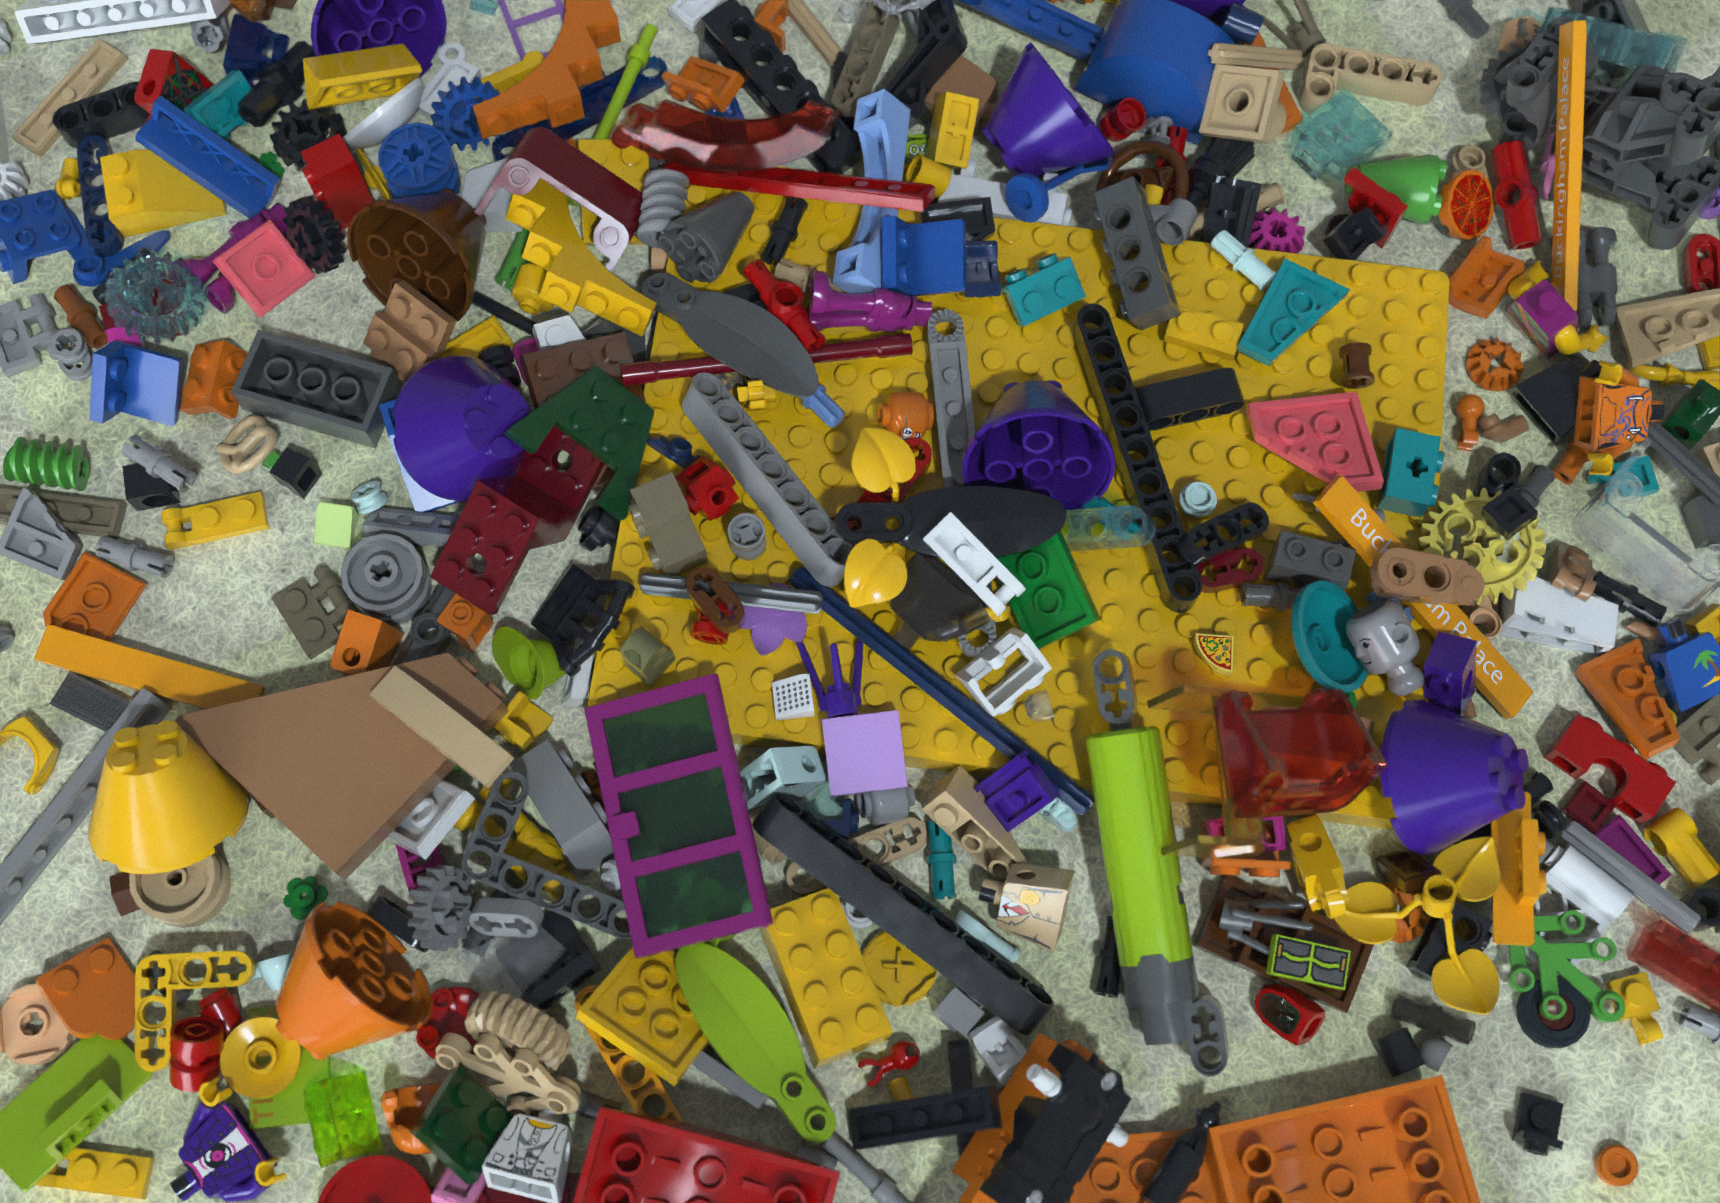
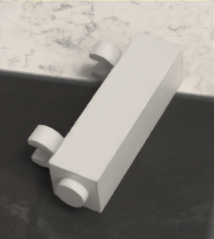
[938,159,1073,226]

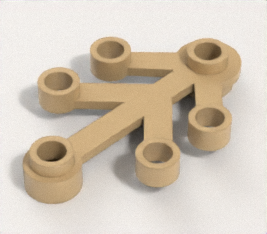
[435,1033,581,1116]

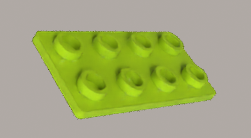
[0,1035,154,1192]

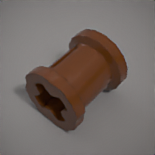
[1339,342,1375,389]

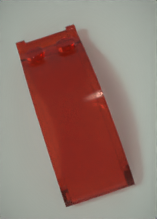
[612,100,840,172]

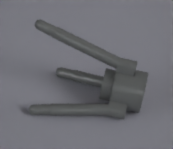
[1219,896,1314,955]

